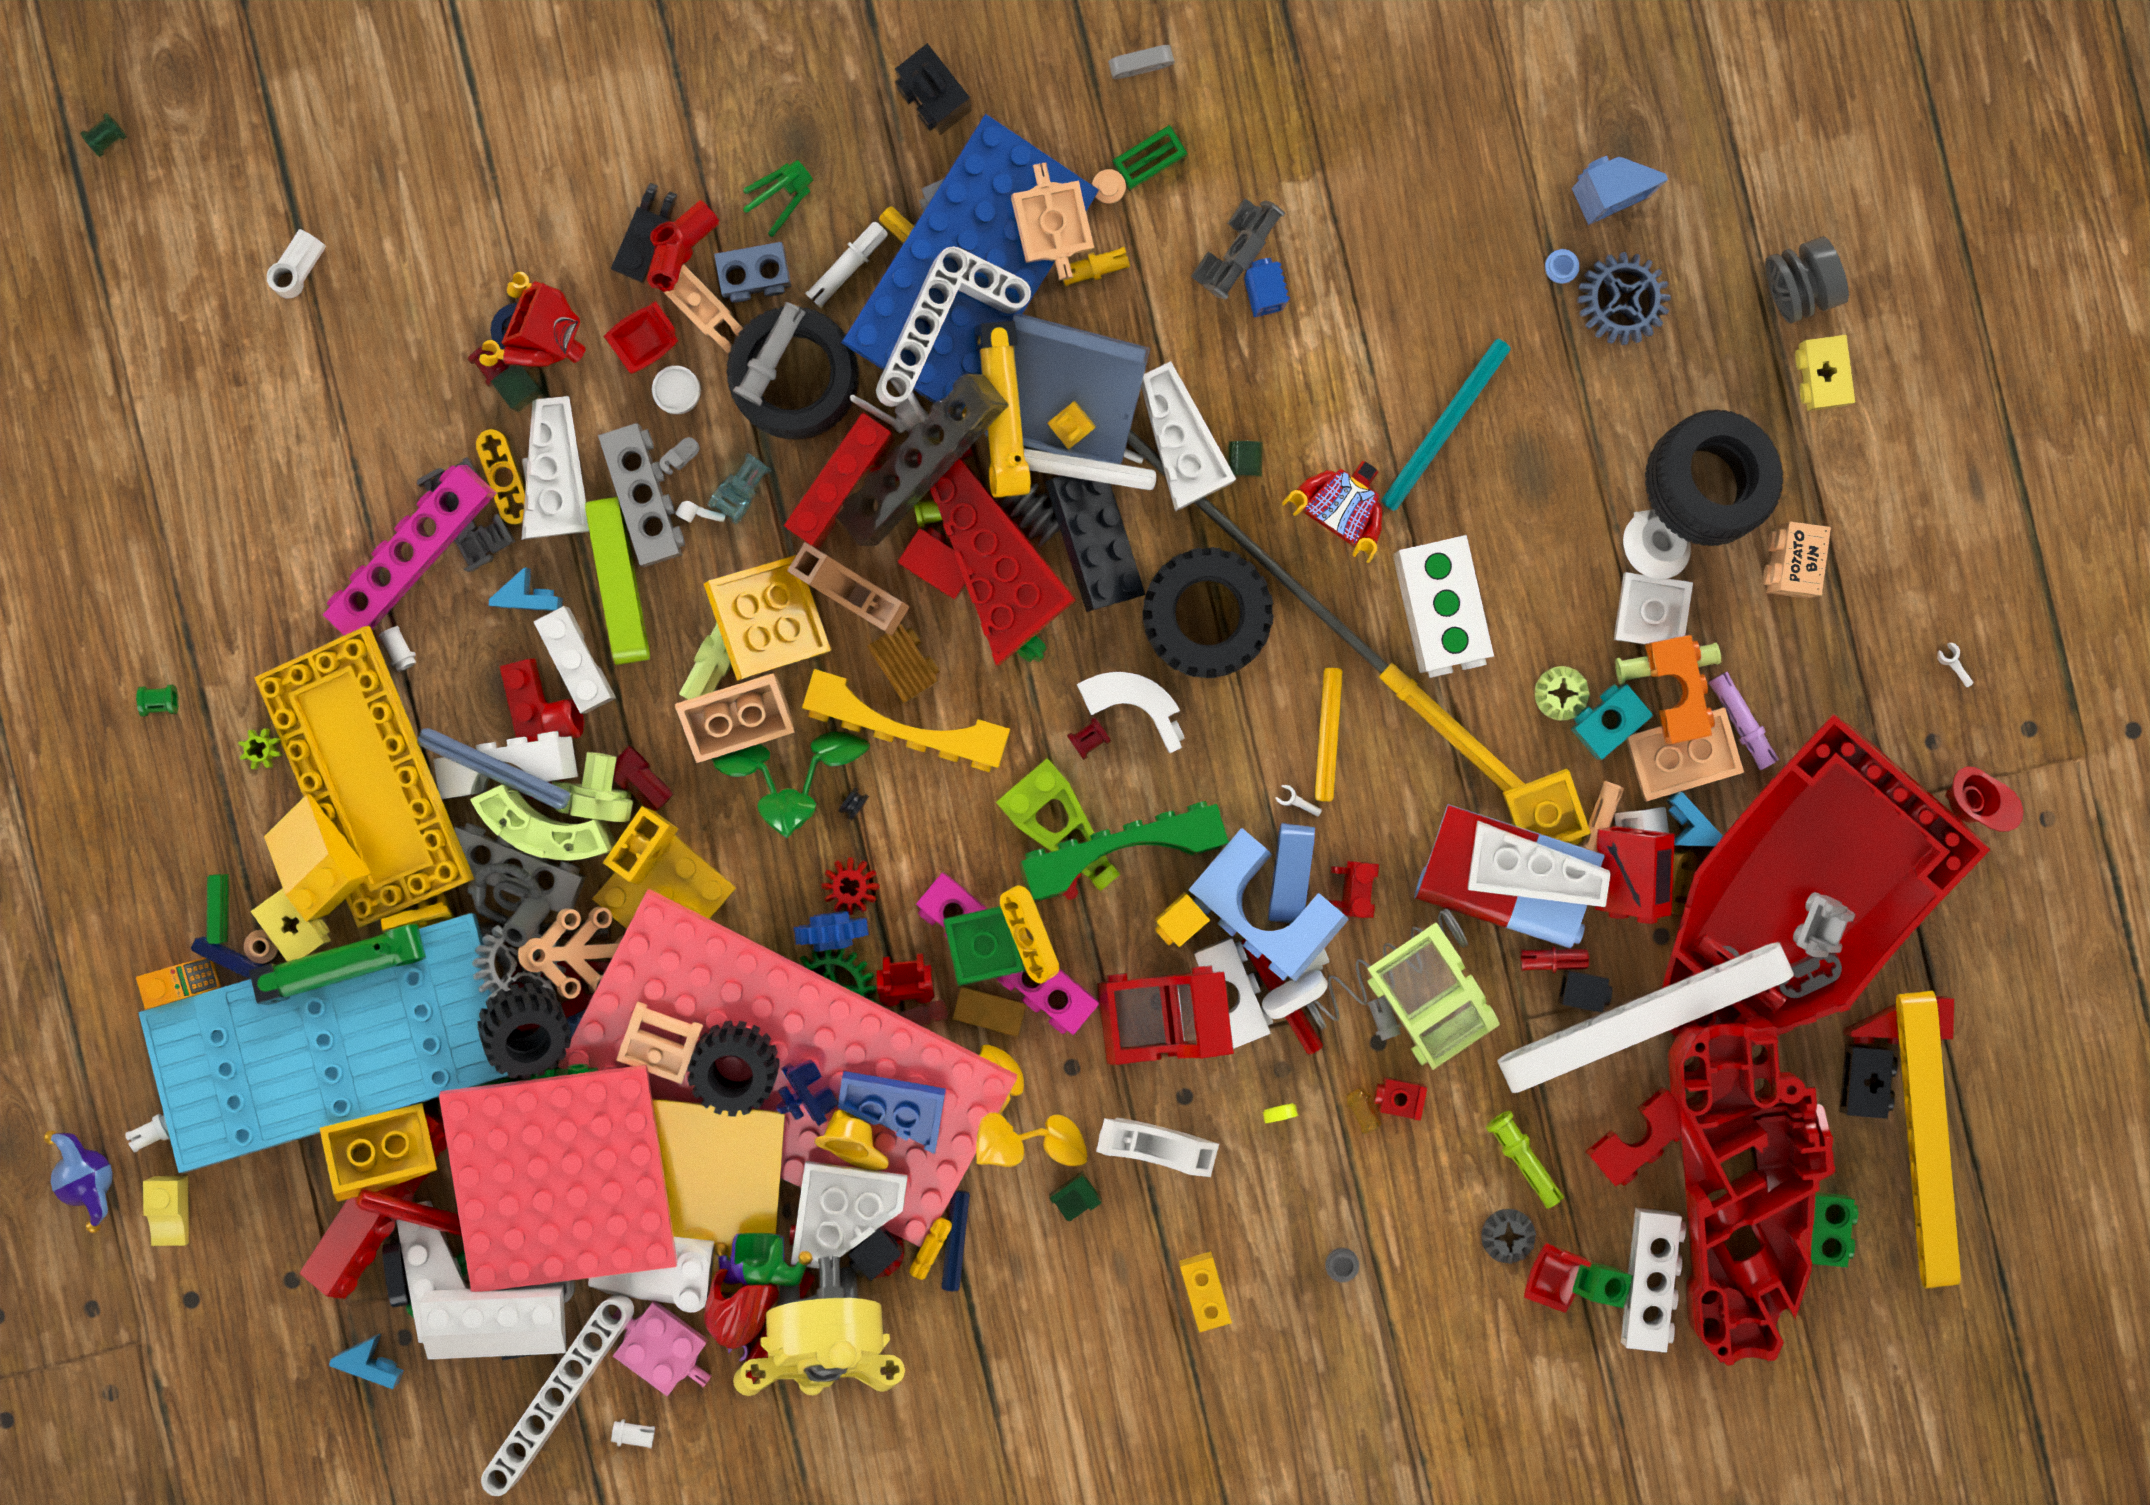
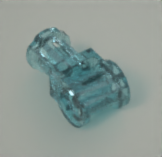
[708,452,772,525]

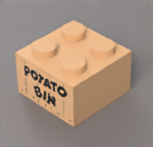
[1763,522,1831,599]

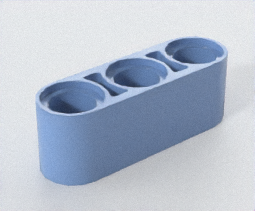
[1268,823,1315,923]

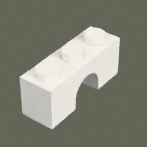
[534,606,616,714]
[1193,937,1273,1049]

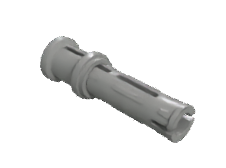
[733,302,806,406]

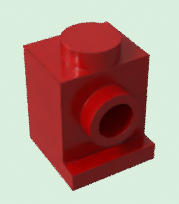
[1374,1076,1427,1121]

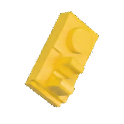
[381,893,455,933]

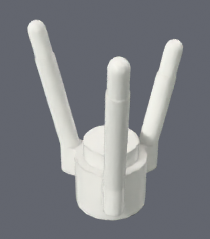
[850,381,930,434]

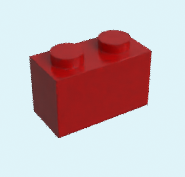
[897,527,966,601]

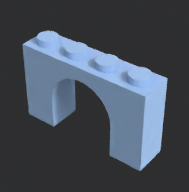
[1189,828,1349,982]

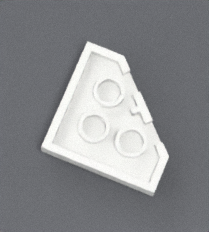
[791,1161,908,1268]

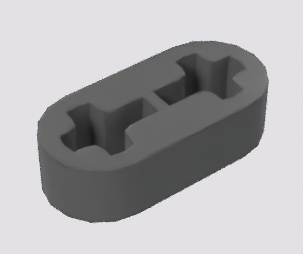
[1779,952,1842,998]

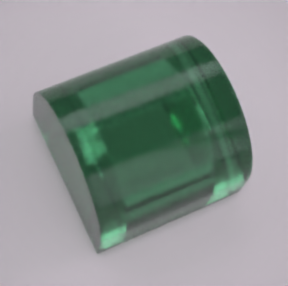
[1228,441,1263,477]

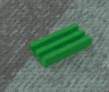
[1112,125,1188,191]
[207,874,229,944]

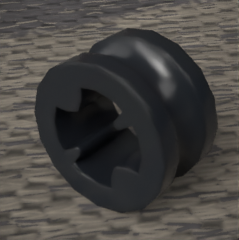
[838,787,869,821]

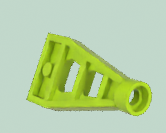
[996,758,1120,891]

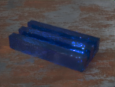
[190,936,265,979]

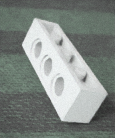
[1621,1208,1686,1352]

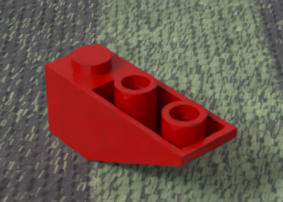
[1843,996,1954,1045]

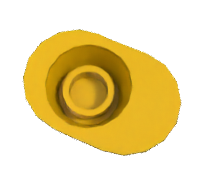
[814,1110,889,1170]

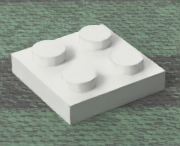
[1614,572,1693,645]

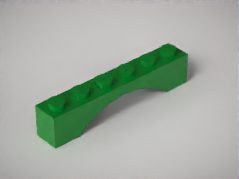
[1019,801,1229,902]

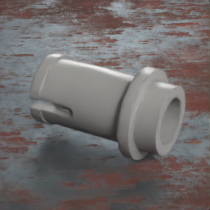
[1367,996,1402,1041]

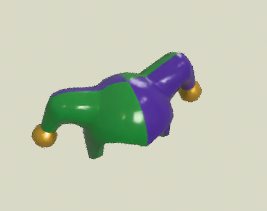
[714,1233,813,1287]

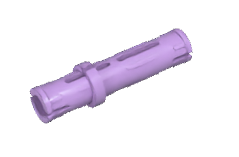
[1708,671,1779,770]

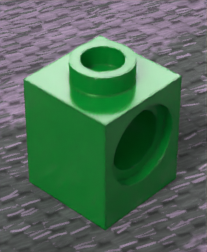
[1572,1261,1633,1308]

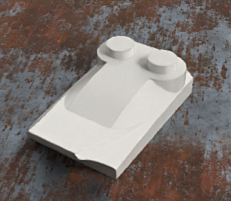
[588,1237,714,1312]

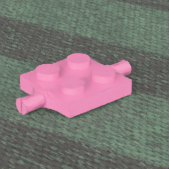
[612,1301,712,1396]

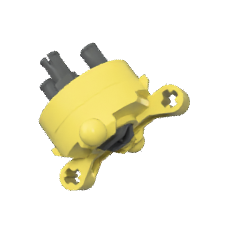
[733,1256,905,1396]

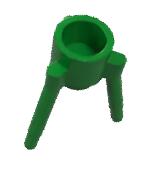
[743,160,814,237]

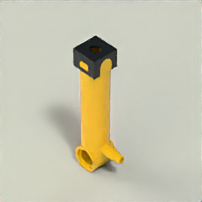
[974,321,1031,498]

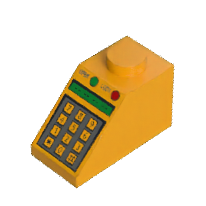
[136,955,221,1010]

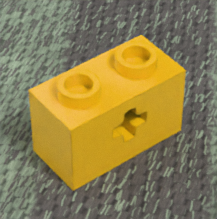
[603,806,679,885]
[1155,892,1210,947]
[1179,1251,1232,1333]

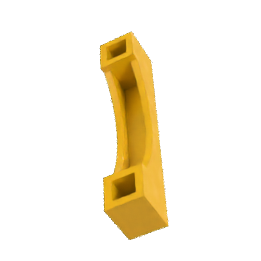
[802,669,1011,772]

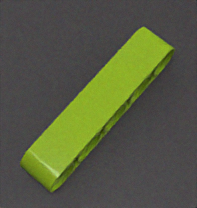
[585,496,650,666]

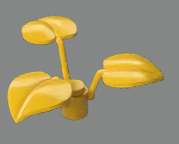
[976,1044,1088,1167]

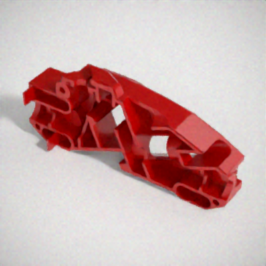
[1668,1016,1835,1366]

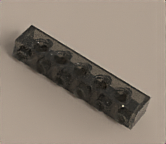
[836,374,1009,546]

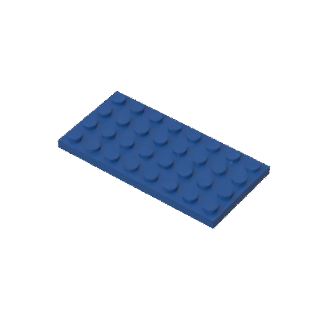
[841,114,1099,418]

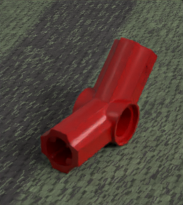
[647,200,719,292]

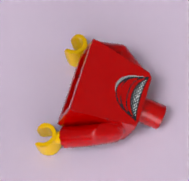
[479,272,586,367]

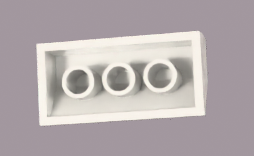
[420,1285,566,1359]

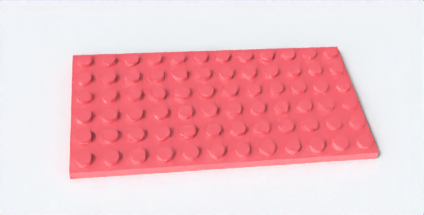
[558,889,1017,1247]

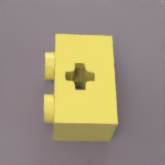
[1795,335,1855,411]
[251,888,331,962]

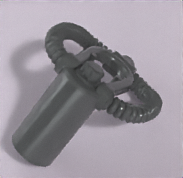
[468,863,550,947]

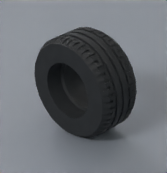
[1645,409,1783,546]

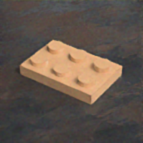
[1626,707,1744,801]

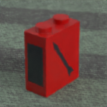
[1595,826,1675,924]

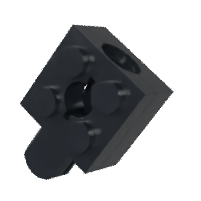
[895,43,972,135]

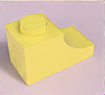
[143,1176,189,1246]

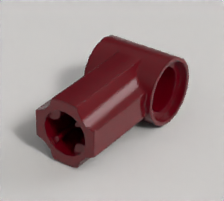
[613,745,674,812]

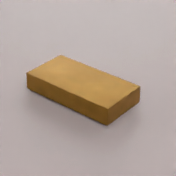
[952,986,1026,1037]

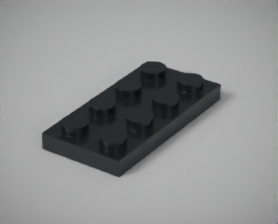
[1045,476,1146,612]

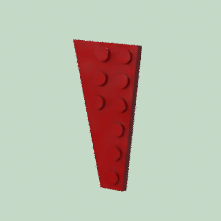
[921,442,1077,666]

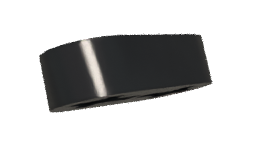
[382,1241,411,1308]

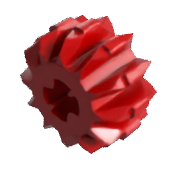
[821,857,880,915]

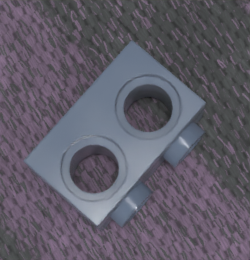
[714,242,792,303]

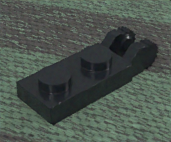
[611,183,677,283]

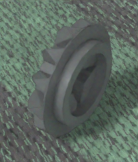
[1481,1209,1536,1264]

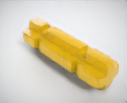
[909,1217,952,1280]

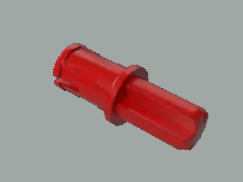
[1520,946,1589,973]

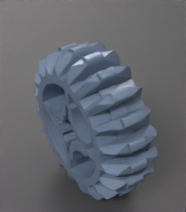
[1577,252,1671,345]

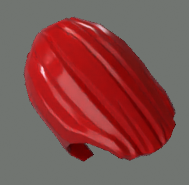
[704,1269,779,1349]

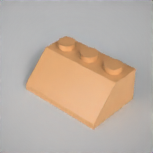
[675,673,795,763]

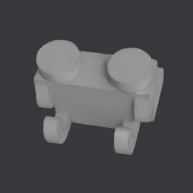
[1793,892,1855,957]

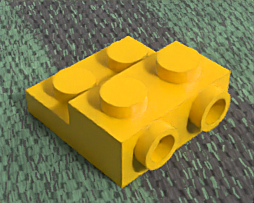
[1503,769,1591,845]

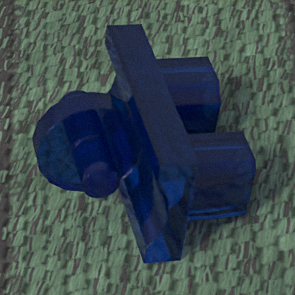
[776,1059,838,1126]

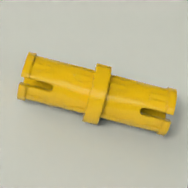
[1063,247,1130,287]

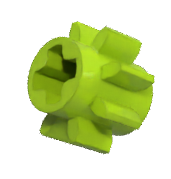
[238,728,283,769]

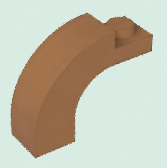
[787,542,910,635]

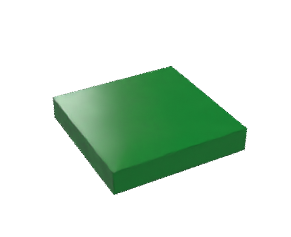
[943,906,1025,986]

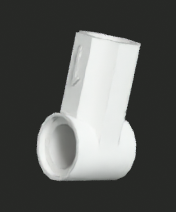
[267,229,326,299]

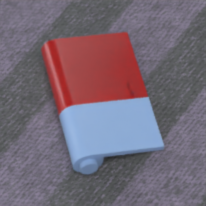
[1414,804,1605,948]

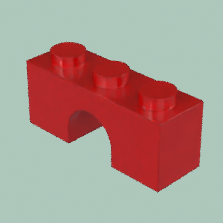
[1585,1087,1681,1187]

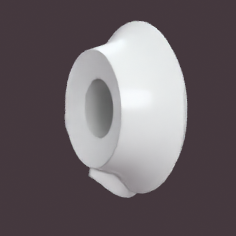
[1623,509,1691,579]

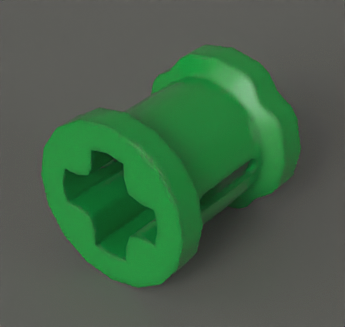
[136,684,179,717]

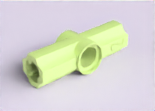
[679,623,732,700]

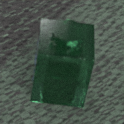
[490,365,545,413]

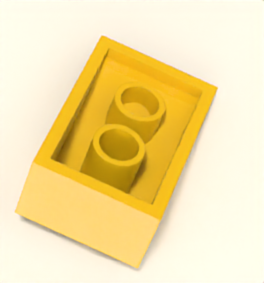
[264,794,371,922]
[319,1103,437,1202]

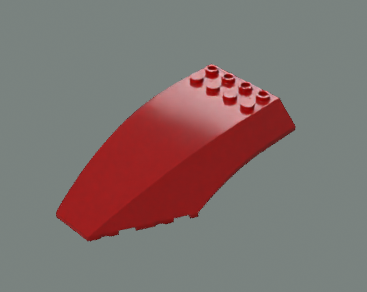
[1661,713,1990,1037]

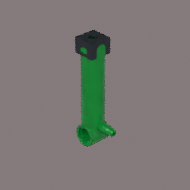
[249,924,426,1005]

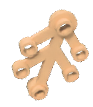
[518,907,624,999]

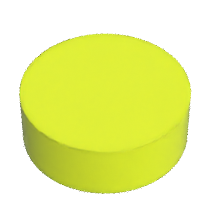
[1263,1103,1298,1124]

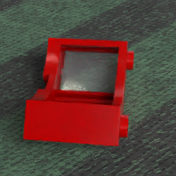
[1097,965,1234,1065]

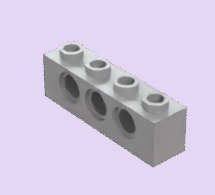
[598,423,685,567]
[454,823,587,916]

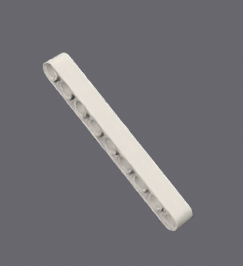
[1497,942,1794,1093]

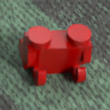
[1328,861,1379,918]
[876,953,935,1007]

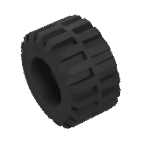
[477,983,571,1079]
[688,1021,779,1117]

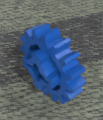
[794,911,869,951]

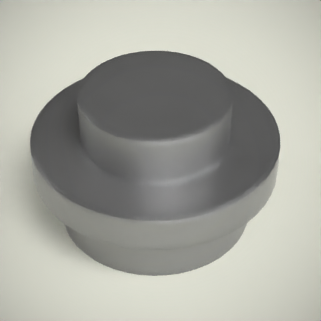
[1325,1248,1359,1282]

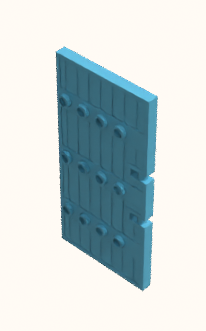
[138,913,509,1173]

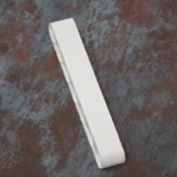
[481,1294,634,1496]

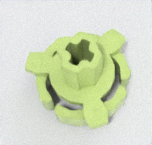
[552,752,633,822]

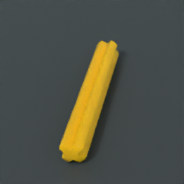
[1315,667,1343,802]

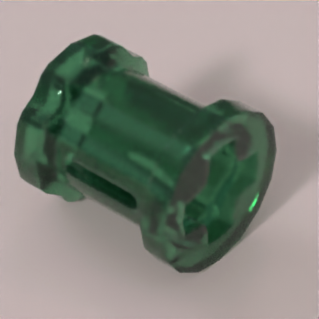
[80,112,127,158]

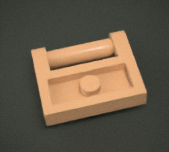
[616,1002,703,1084]

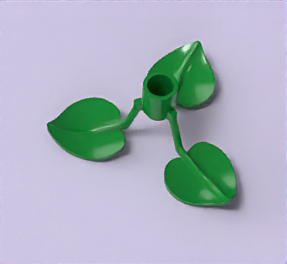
[710,731,870,838]

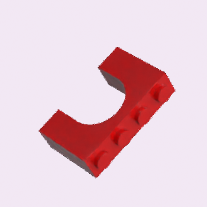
[784,412,895,550]

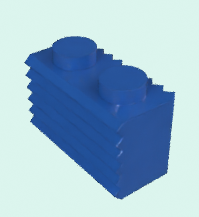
[1244,258,1290,318]

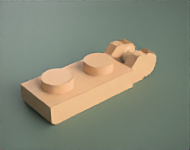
[664,264,744,354]

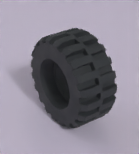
[1142,547,1274,678]

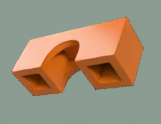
[1645,635,1715,744]

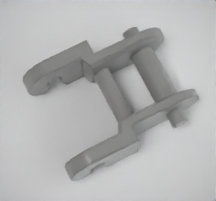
[659,437,700,475]

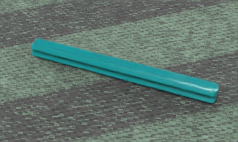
[1381,339,1511,511]

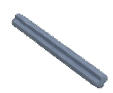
[417,728,570,809]

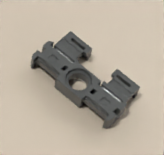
[1191,198,1285,300]
[417,457,516,572]

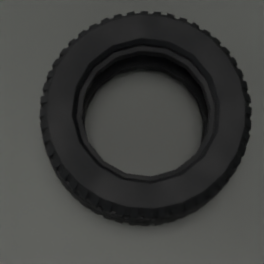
[727,306,859,440]

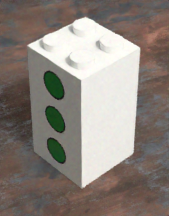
[1393,535,1494,678]

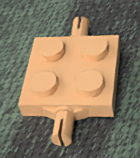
[1011,163,1094,280]

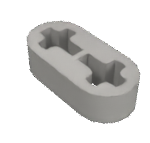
[1108,45,1175,79]

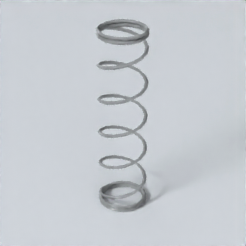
[1306,908,1468,1030]

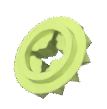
[1535,666,1590,720]

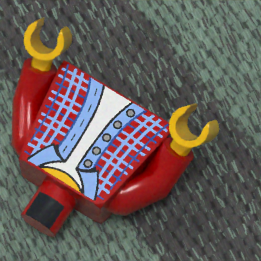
[1282,460,1383,563]

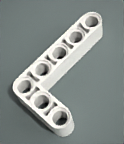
[876,246,1031,407]

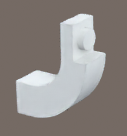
[1077,672,1185,753]
[1096,1118,1219,1177]

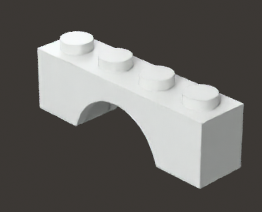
[433,731,578,799]

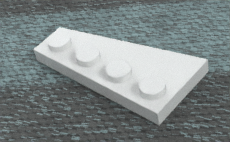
[1141,361,1236,512]
[521,396,589,540]
[1468,821,1611,907]
[396,1201,468,1343]

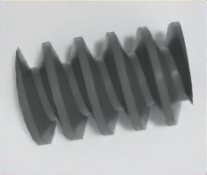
[993,482,1060,548]

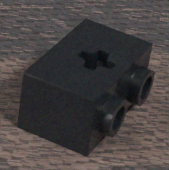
[1839,1044,1898,1119]

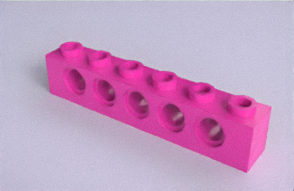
[323,465,497,636]
[916,872,1099,1035]

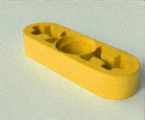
[476,429,525,525]
[1000,885,1059,984]

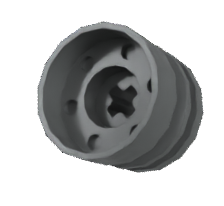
[1765,236,1849,324]

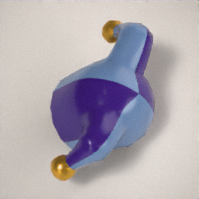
[44,1130,113,1233]

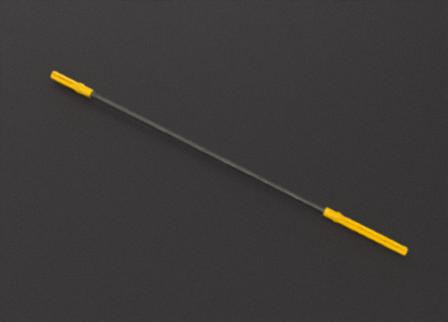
[879,206,1525,792]

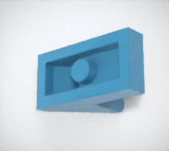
[489,567,563,611]
[1666,792,1723,846]
[328,1334,404,1389]

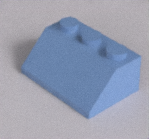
[1572,156,1668,225]

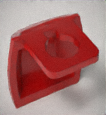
[603,301,679,374]
[1524,1243,1592,1313]

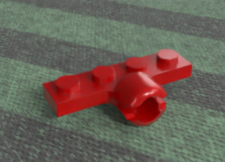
[499,658,585,799]

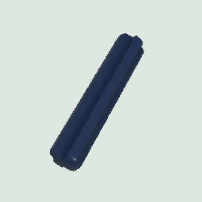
[941,1190,970,1292]

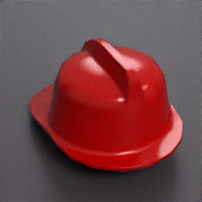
[1945,766,2024,832]

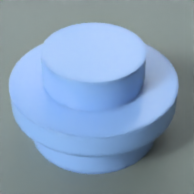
[1545,249,1579,284]

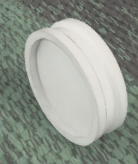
[652,366,701,414]

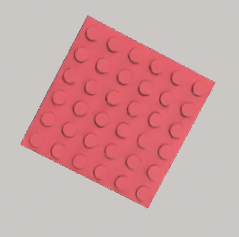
[439,1065,678,1292]

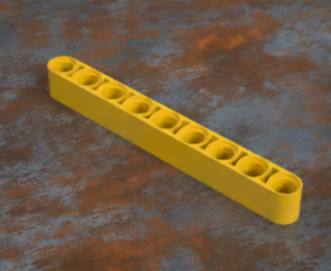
[1896,990,1961,1289]

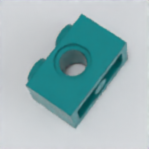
[1571,684,1654,760]

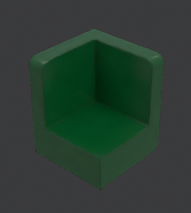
[1049,1171,1102,1221]

